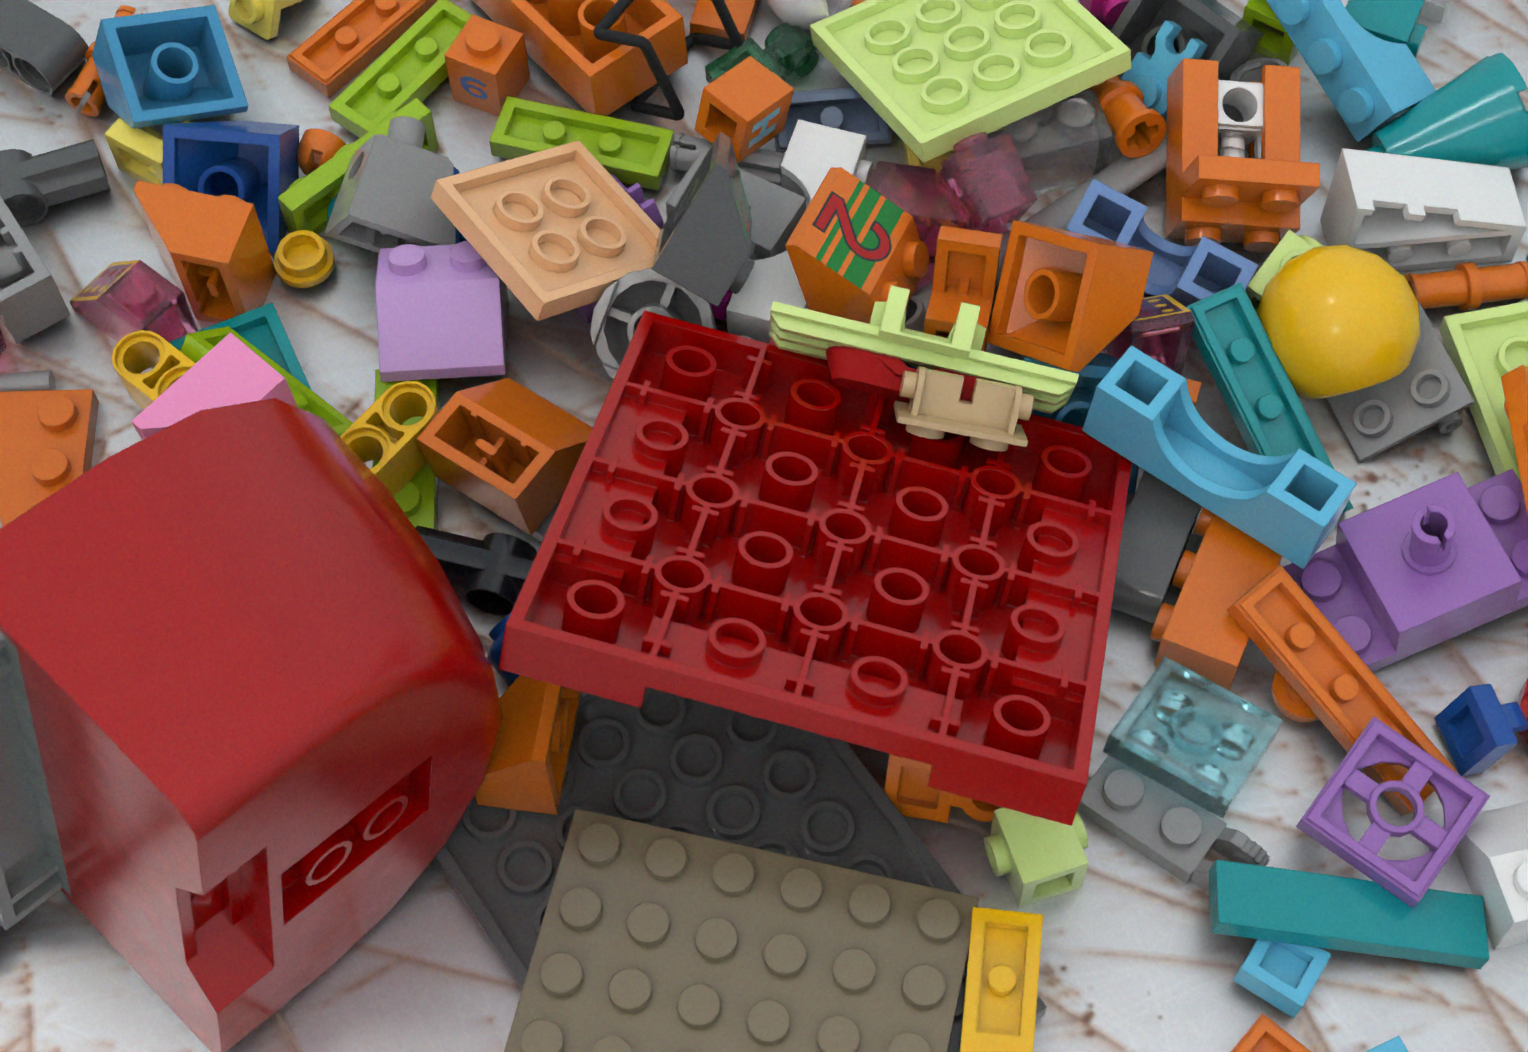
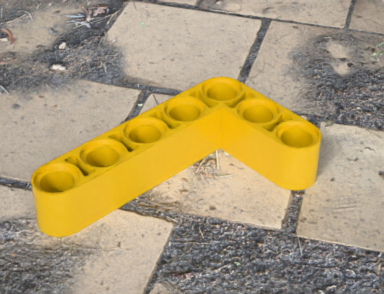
[111,330,439,496]

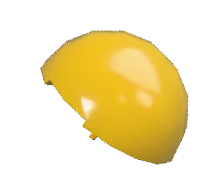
[1257,244,1420,399]

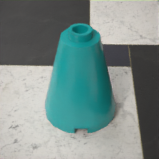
[1366,53,1528,170]

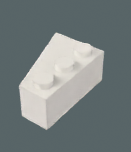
[1320,148,1527,272]

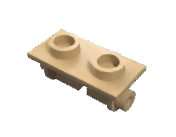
[894,366,1034,451]

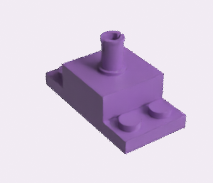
[1283,469,1528,672]

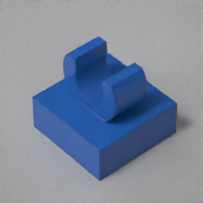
[1434,683,1528,776]

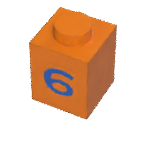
[444,14,530,117]

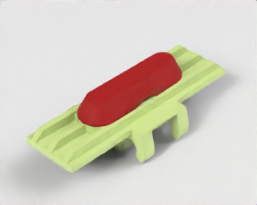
[769,285,1079,414]

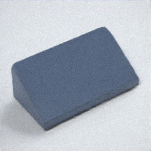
[774,87,892,152]

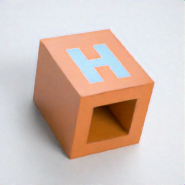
[694,56,794,163]

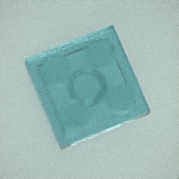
[1103,656,1283,819]

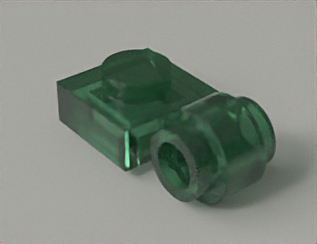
[705,23,819,84]

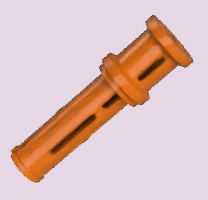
[1085,76,1167,158]

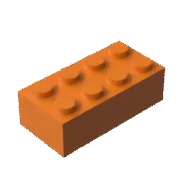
[472,0,688,116]

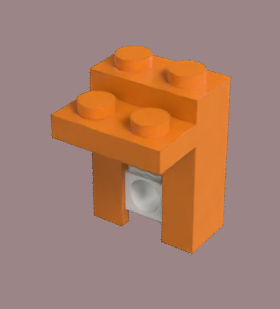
[1165,58,1320,252]

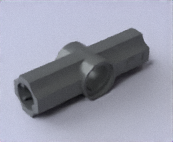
[0,139,110,228]

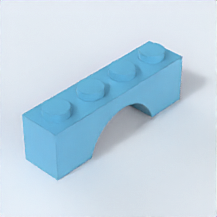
[1266,0,1436,143]
[1082,345,1357,569]

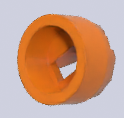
[296,128,346,175]

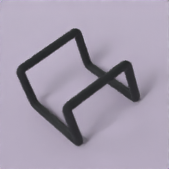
[593,0,743,121]

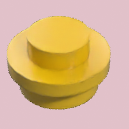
[274,230,335,288]

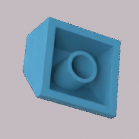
[92,5,249,129]

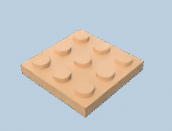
[431,140,661,321]

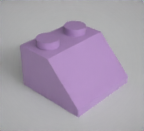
[375,241,509,382]

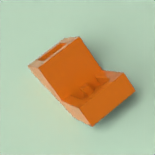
[924,226,1003,352]

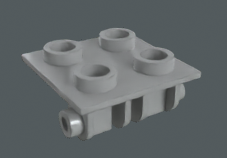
[1327,301,1475,463]

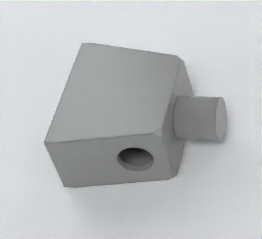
[325,116,456,253]

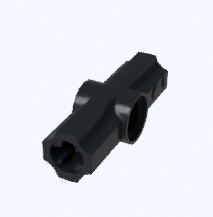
[415,525,537,617]

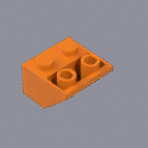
[133,180,277,324]
[416,377,593,535]

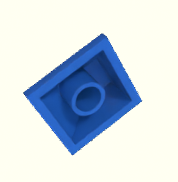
[163,120,299,253]

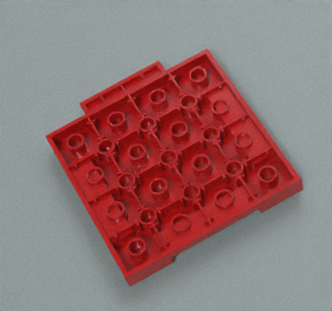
[499,310,1132,826]

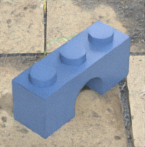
[1065,179,1258,325]

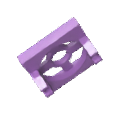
[1296,716,1490,908]

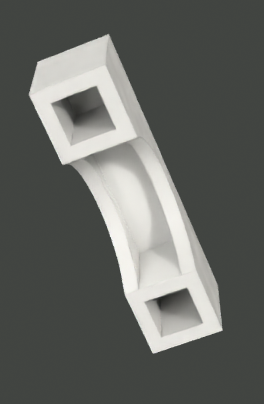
[726,119,874,343]

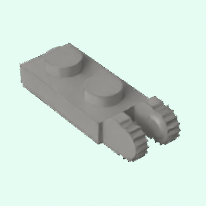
[1077,749,1270,893]

